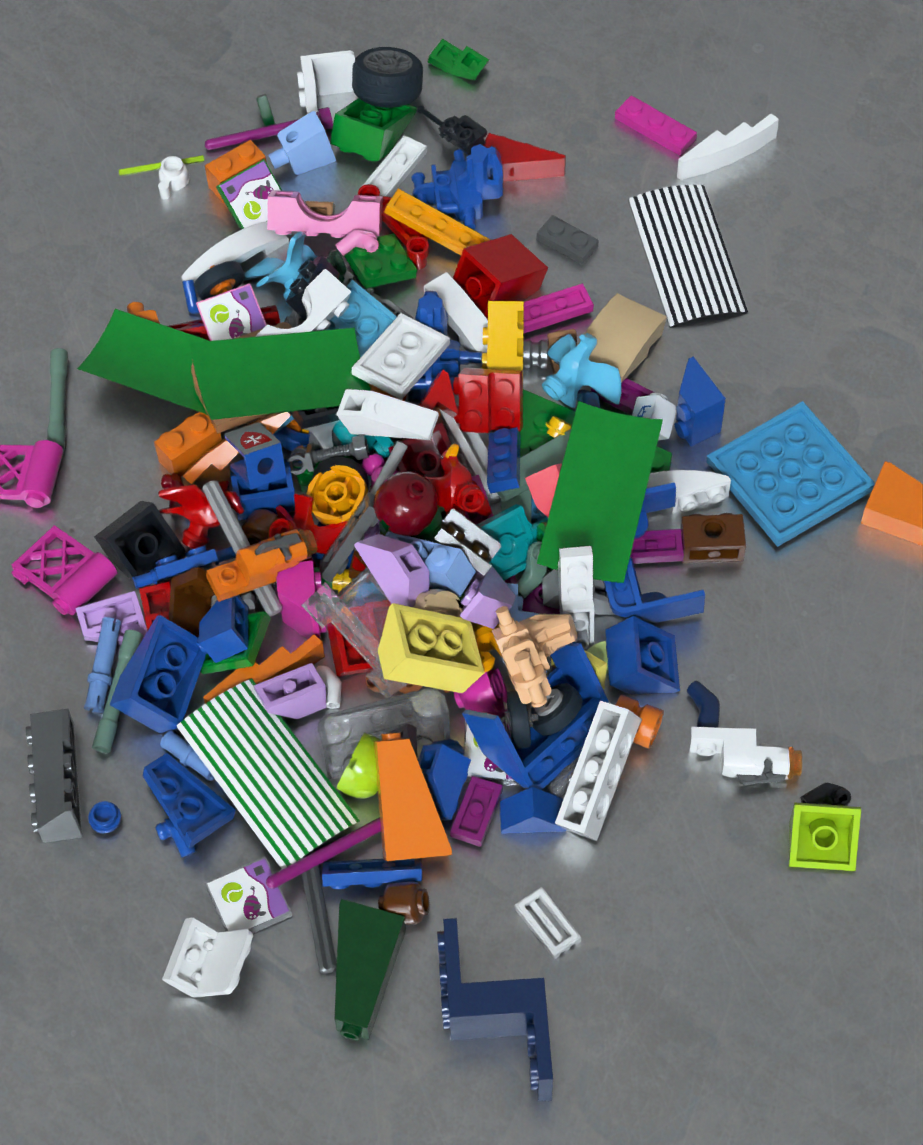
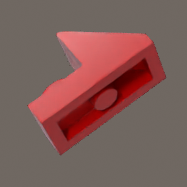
[419,370,458,417]

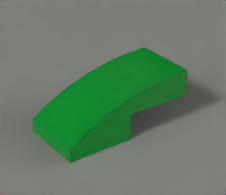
[427,39,489,80]

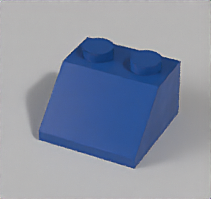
[674,356,726,447]
[605,616,680,695]

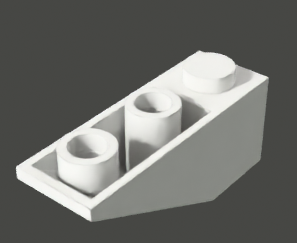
[336,389,439,440]

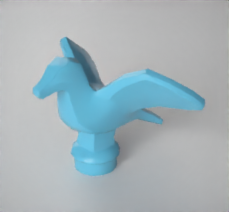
[244,231,318,306]
[542,333,622,408]

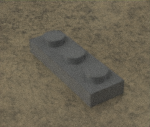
[320,492,379,583]

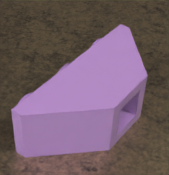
[354,534,429,607]
[460,567,516,629]

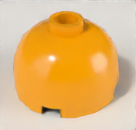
[306,465,368,525]

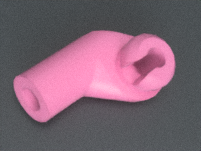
[335,230,379,256]

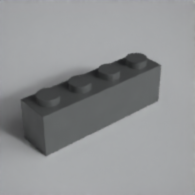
[26,709,82,843]

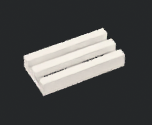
[515,887,581,960]

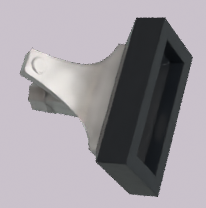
[289,406,340,450]

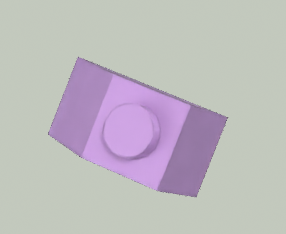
[254,663,326,719]

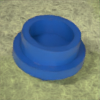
[88,801,121,833]

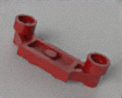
[358,184,430,270]

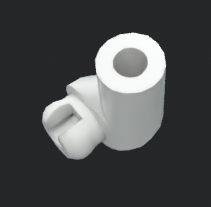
[315,665,342,709]

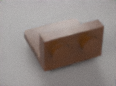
[169,567,242,637]

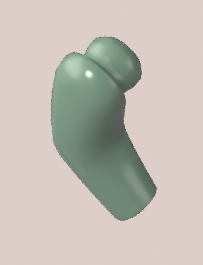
[517,541,547,599]

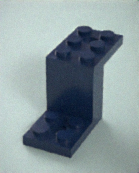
[437,918,553,1102]

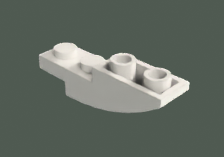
[647,470,731,514]
[558,546,594,650]

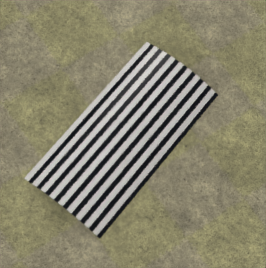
[629,185,748,327]

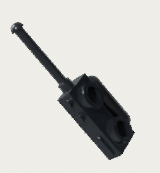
[417,106,487,156]

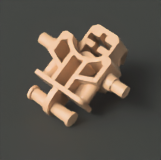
[492,606,578,708]

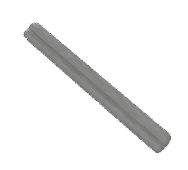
[203,480,282,617]

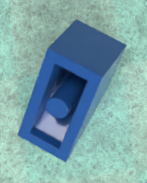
[197,595,248,663]

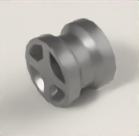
[523,339,547,369]

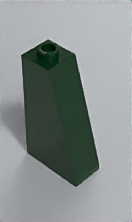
[334,899,406,1040]

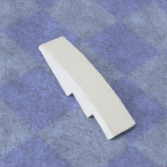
[677,113,779,180]
[424,272,488,367]

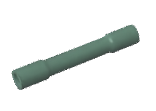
[47,348,68,451]
[92,630,143,753]

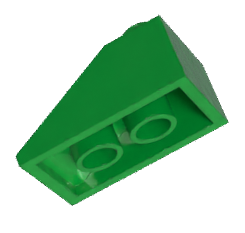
[330,98,417,161]

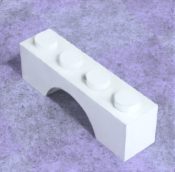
[255,269,351,337]

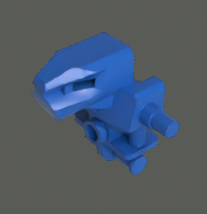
[411,144,503,230]
[411,291,482,393]

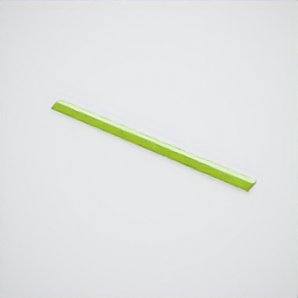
[119,155,204,175]

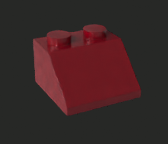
[388,422,459,477]

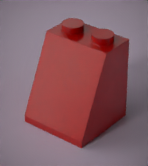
[453,234,548,320]

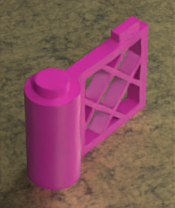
[0,440,63,508]
[11,525,118,615]

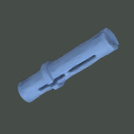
[84,617,122,713]

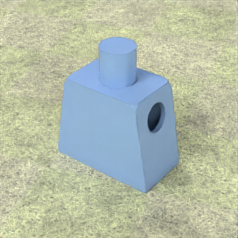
[268,111,336,175]

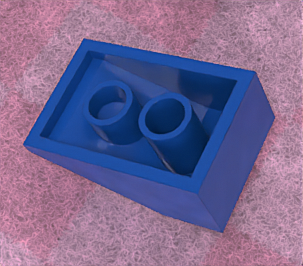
[109,615,206,733]

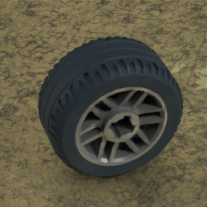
[352,47,423,108]

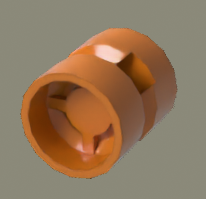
[615,695,664,749]

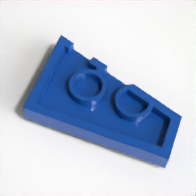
[142,753,236,849]

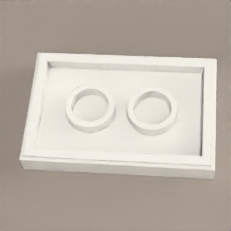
[352,313,450,400]

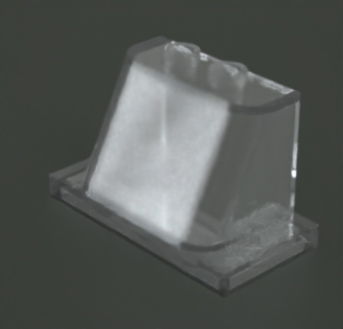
[301,567,408,698]

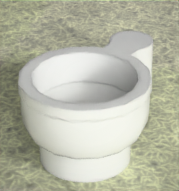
[158,156,190,199]

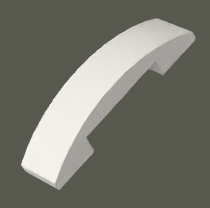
[181,222,289,297]

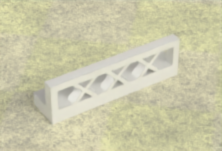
[439,402,501,505]

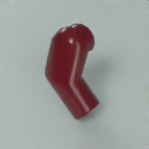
[161,473,185,507]

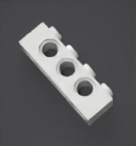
[555,701,641,841]

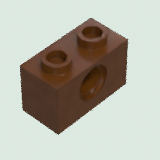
[680,513,746,563]

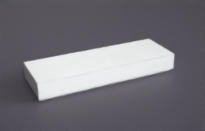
[362,135,427,197]

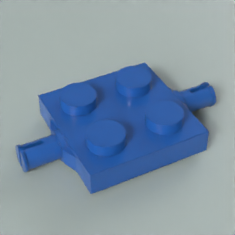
[132,546,236,589]

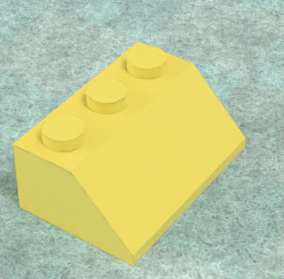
[378,603,485,693]

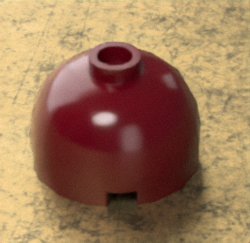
[373,471,438,536]

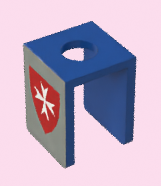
[224,422,287,490]

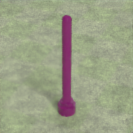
[205,107,333,150]
[266,817,381,889]

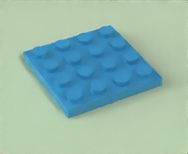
[706,401,875,547]

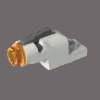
[689,727,802,785]

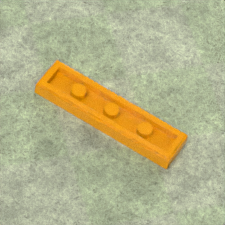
[384,188,491,255]

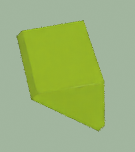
[789,803,861,871]

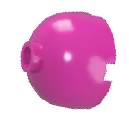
[454,668,508,718]

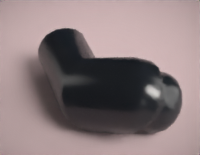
[800,783,851,806]

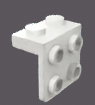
[297,50,355,114]
[162,918,253,998]

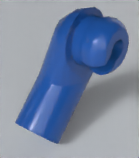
[155,818,197,858]

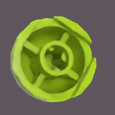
[336,732,380,798]

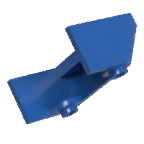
[603,482,705,623]
[462,642,610,790]

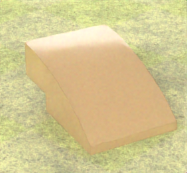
[577,293,667,383]

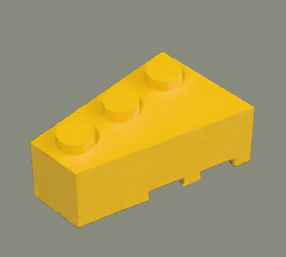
[482,301,524,384]

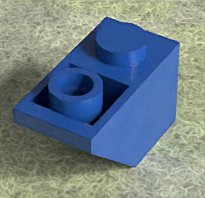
[418,744,471,820]

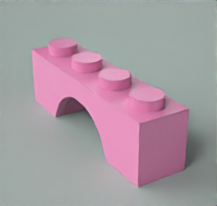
[267,190,383,238]

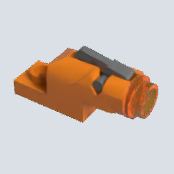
[206,529,317,602]

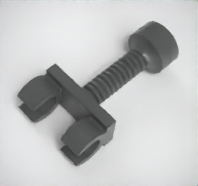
[288,434,369,475]

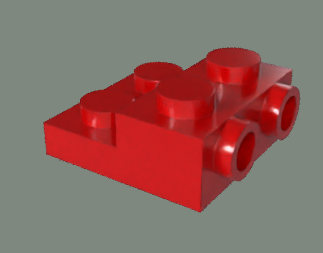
[453,368,523,433]

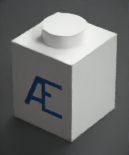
[632,393,676,440]

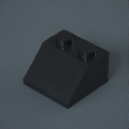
[94,501,186,582]

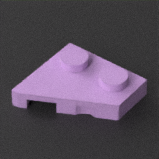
[75,591,147,645]

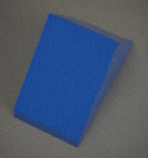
[500,787,566,834]

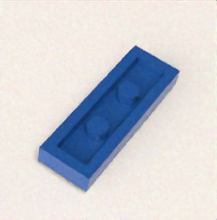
[487,427,521,494]
[322,858,422,889]

